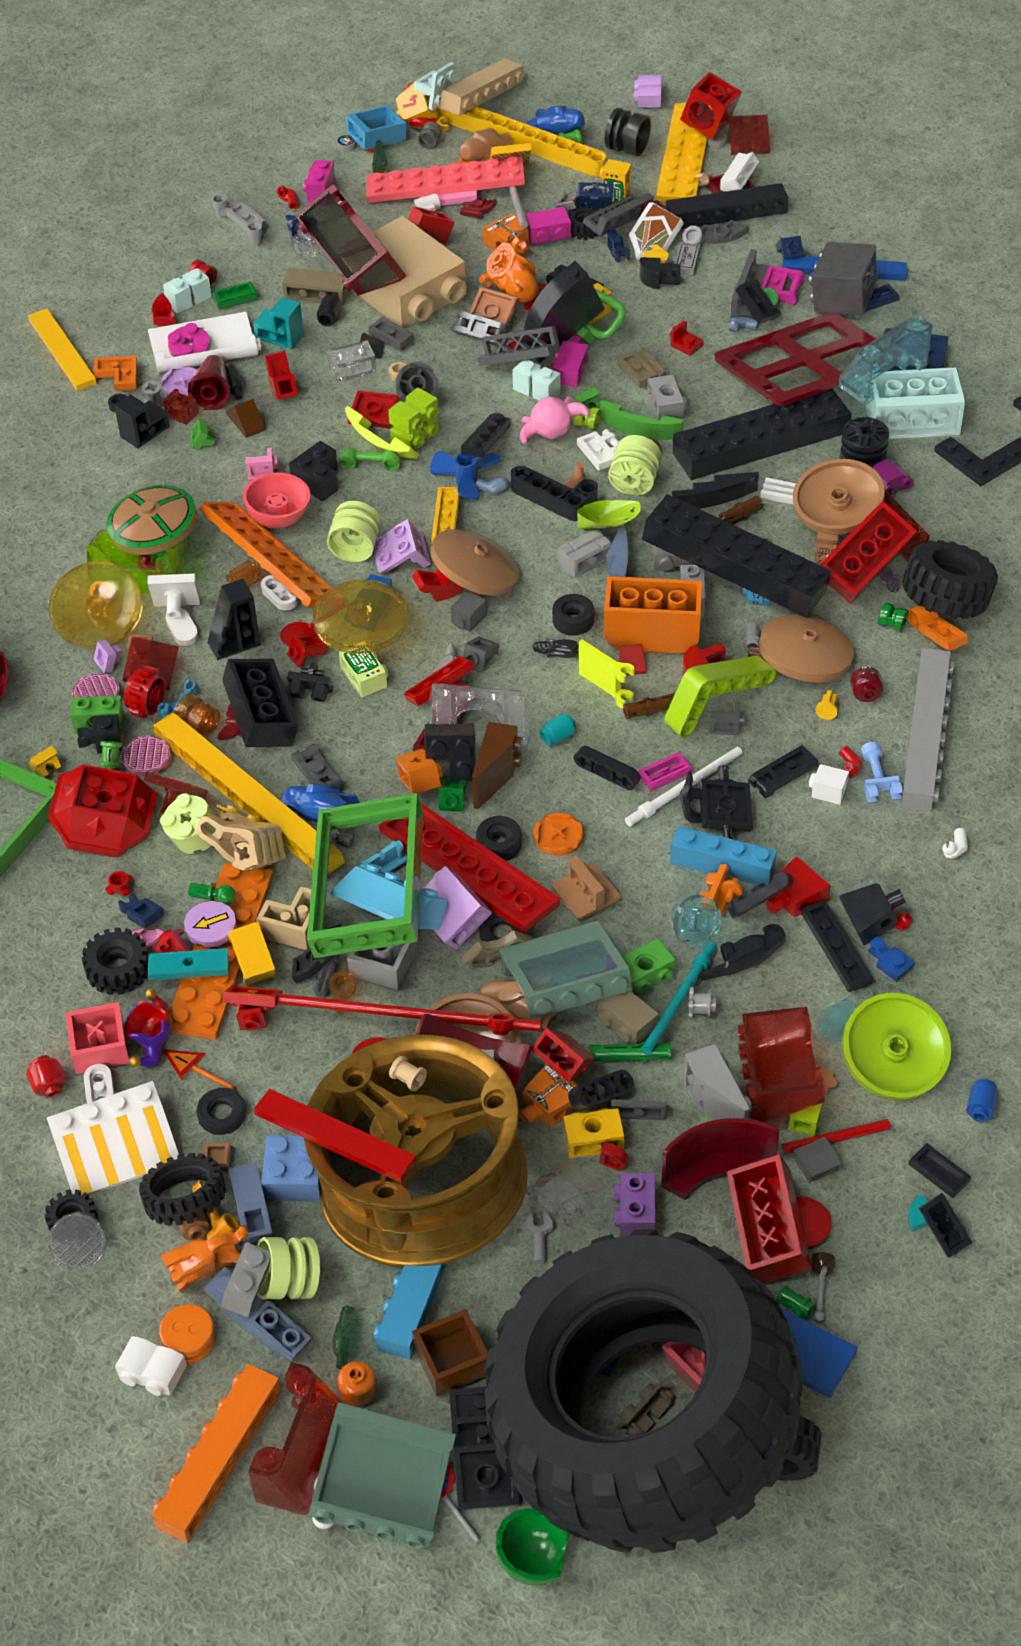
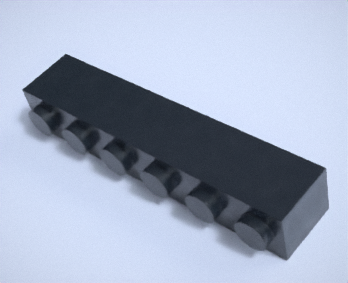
[665,183,789,229]

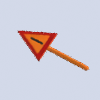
[162,1049,234,1090]

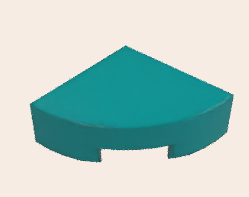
[908,1194,928,1232]

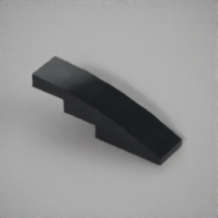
[671,472,759,509]

